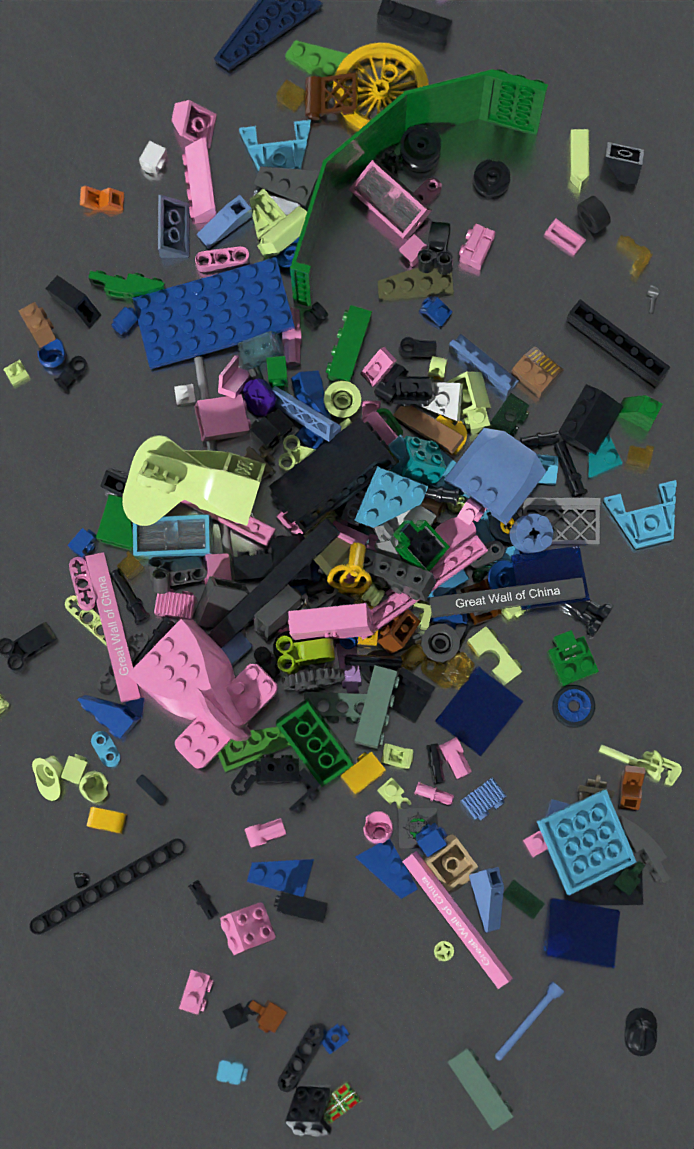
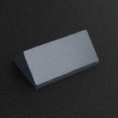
[158,195,189,258]

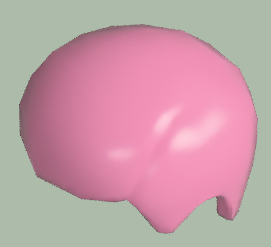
[363,811,393,843]

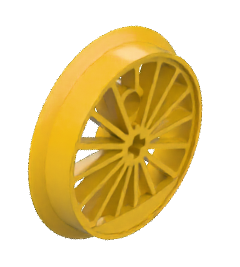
[333,43,429,129]

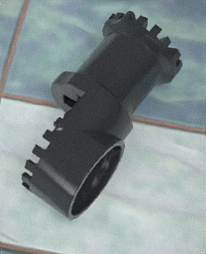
[54,356,88,391]

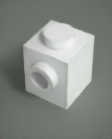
[139,141,167,174]

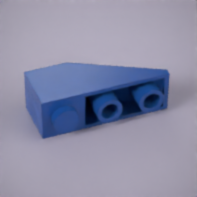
[291,370,332,420]
[78,695,140,738]

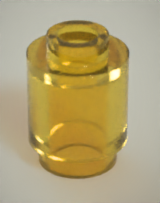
[399,643,426,671]

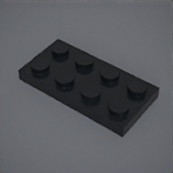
[563,865,643,906]

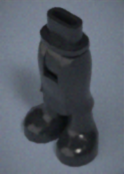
[551,580,613,636]

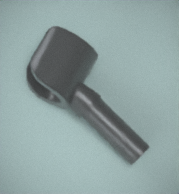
[647,285,659,313]

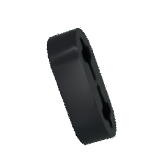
[231,762,256,796]

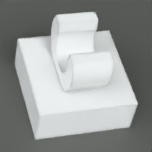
[174,384,196,407]

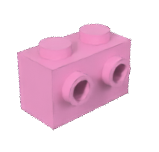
[179,970,213,1015]

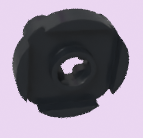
[473,159,510,198]

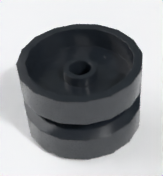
[400,124,441,172]

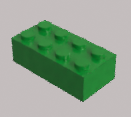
[276,698,354,787]

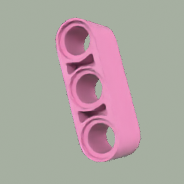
[195,246,250,273]

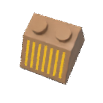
[511,346,564,398]

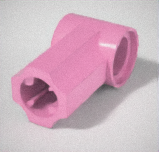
[439,737,472,779]
[244,818,286,848]

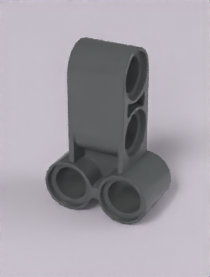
[148,556,207,594]

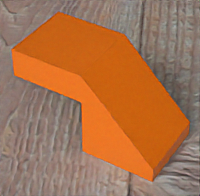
[80,186,124,211]

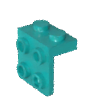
[401,436,447,485]

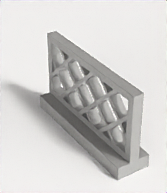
[522,498,600,544]

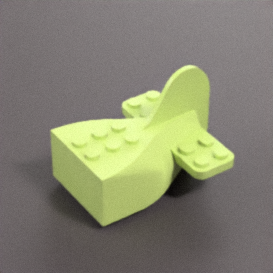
[123,435,266,526]

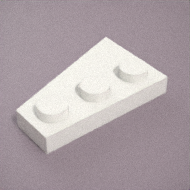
[416,382,463,422]

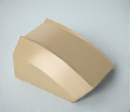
[422,834,479,893]

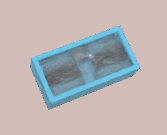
[133,515,213,560]

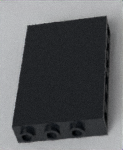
[268,417,397,534]

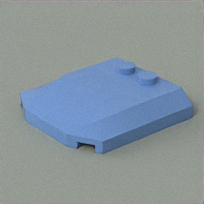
[444,428,546,525]

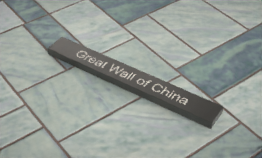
[429,578,586,618]

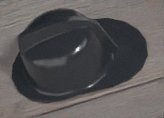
[625,1007,657,1057]

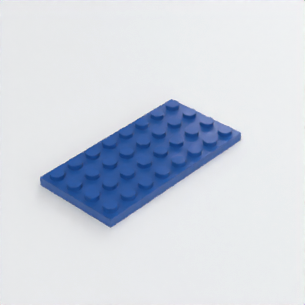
[132,257,295,369]

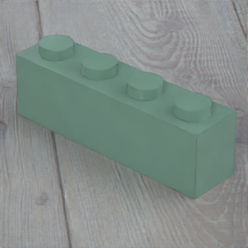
[355,665,400,749]
[447,1048,514,1131]

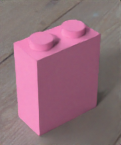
[194,394,251,442]

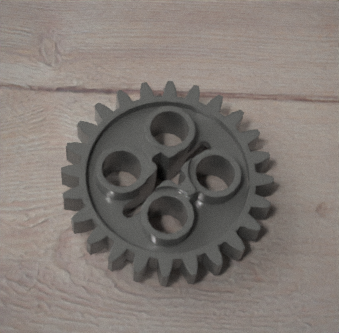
[281,667,345,691]

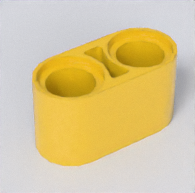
[86,807,127,834]

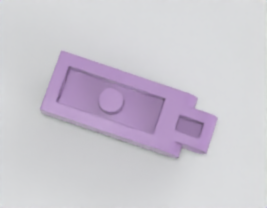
[336,644,362,694]

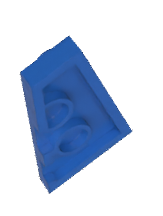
[355,838,418,899]
[247,859,314,897]

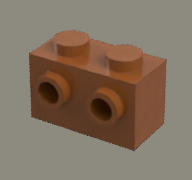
[377,609,421,654]

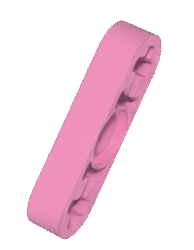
[69,557,96,611]

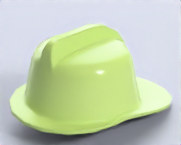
[32,756,63,801]

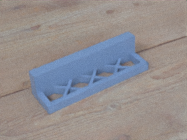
[449,334,519,396]
[272,386,341,442]

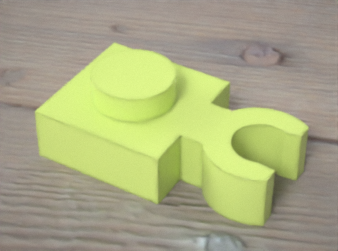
[377,777,411,809]

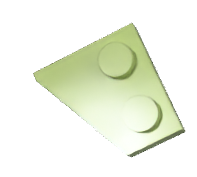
[249,189,286,240]

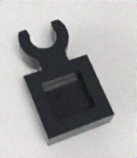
[223,1000,258,1029]

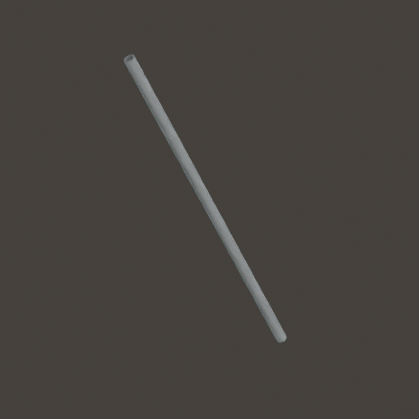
[194,357,246,637]

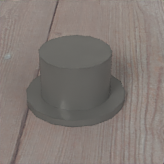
[421,624,460,662]

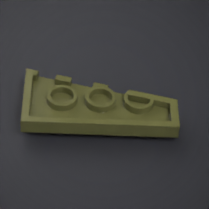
[377,262,454,301]

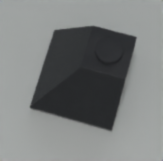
[605,142,644,185]

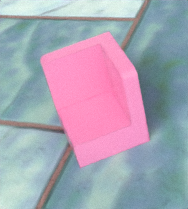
[399,234,427,267]

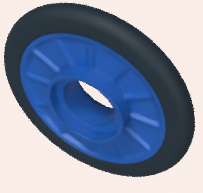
[553,685,595,727]

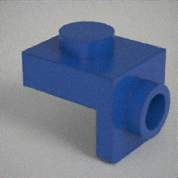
[419,296,452,326]
[294,425,325,450]

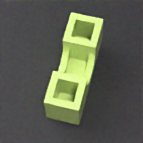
[467,626,522,688]

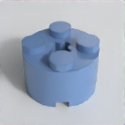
[510,514,553,553]

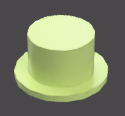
[324,381,362,418]

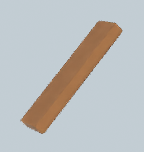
[393,405,464,454]

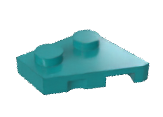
[588,433,623,479]

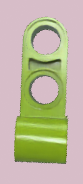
[276,636,335,676]

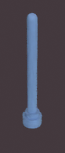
[495,981,565,1060]

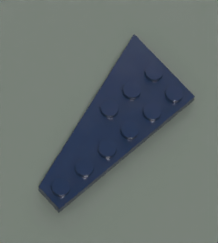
[214,0,323,70]

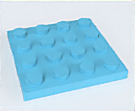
[537,790,636,895]

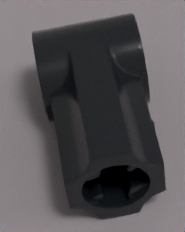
[398,337,437,358]
[374,363,409,403]

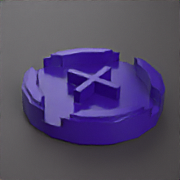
[243,378,276,416]

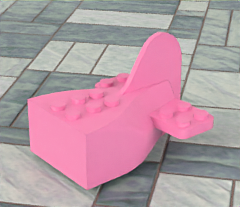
[127,619,278,769]

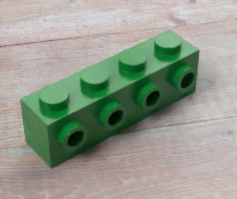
[326,305,372,383]

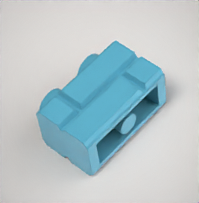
[216,1059,248,1085]

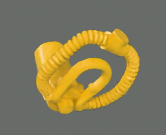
[327,543,372,594]

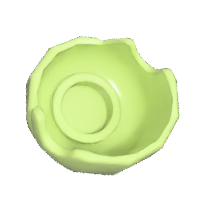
[79,770,109,803]

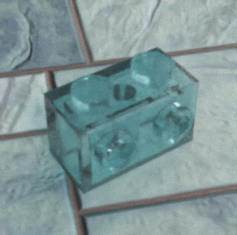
[238,331,284,369]

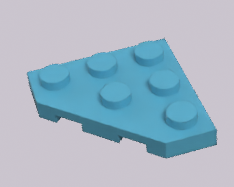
[355,466,428,528]

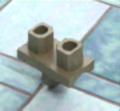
[244,446,276,480]
[577,774,614,801]

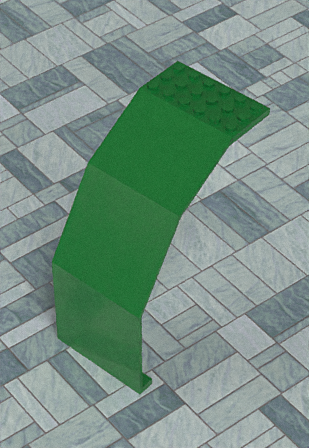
[290,69,548,308]

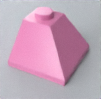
[172,100,217,149]

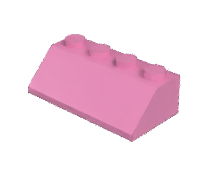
[182,137,217,224]

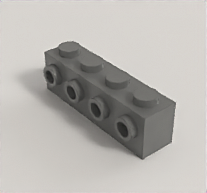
[360,549,436,601]

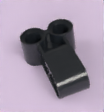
[417,221,453,275]
[0,622,57,674]

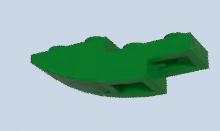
[88,270,166,298]

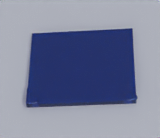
[511,545,590,611]
[435,666,523,756]
[545,898,620,969]

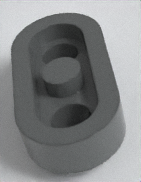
[470,541,505,568]

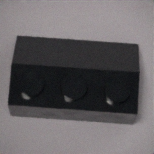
[558,384,623,455]

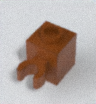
[248,1000,287,1033]

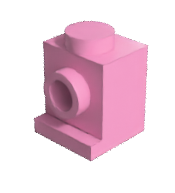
[457,498,486,525]

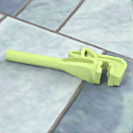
[599,744,682,786]

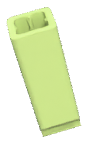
[570,129,590,192]
[257,206,307,259]

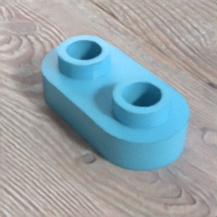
[91,731,121,768]

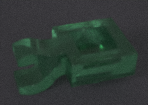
[613,861,646,896]

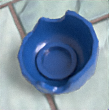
[37,338,66,368]

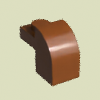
[619,765,645,810]

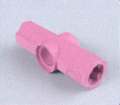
[282,307,302,366]

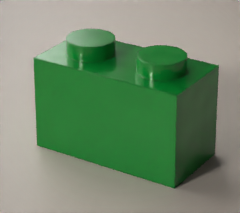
[267,356,288,390]

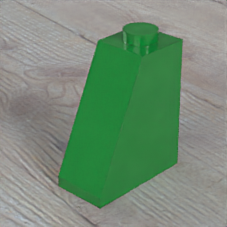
[619,395,663,431]
[96,494,133,551]

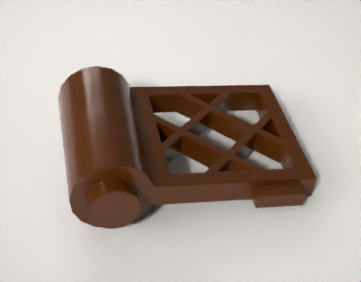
[305,73,358,120]

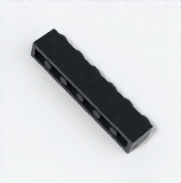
[566,299,670,387]

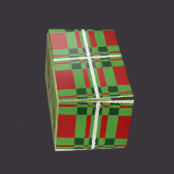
[324,1082,361,1124]

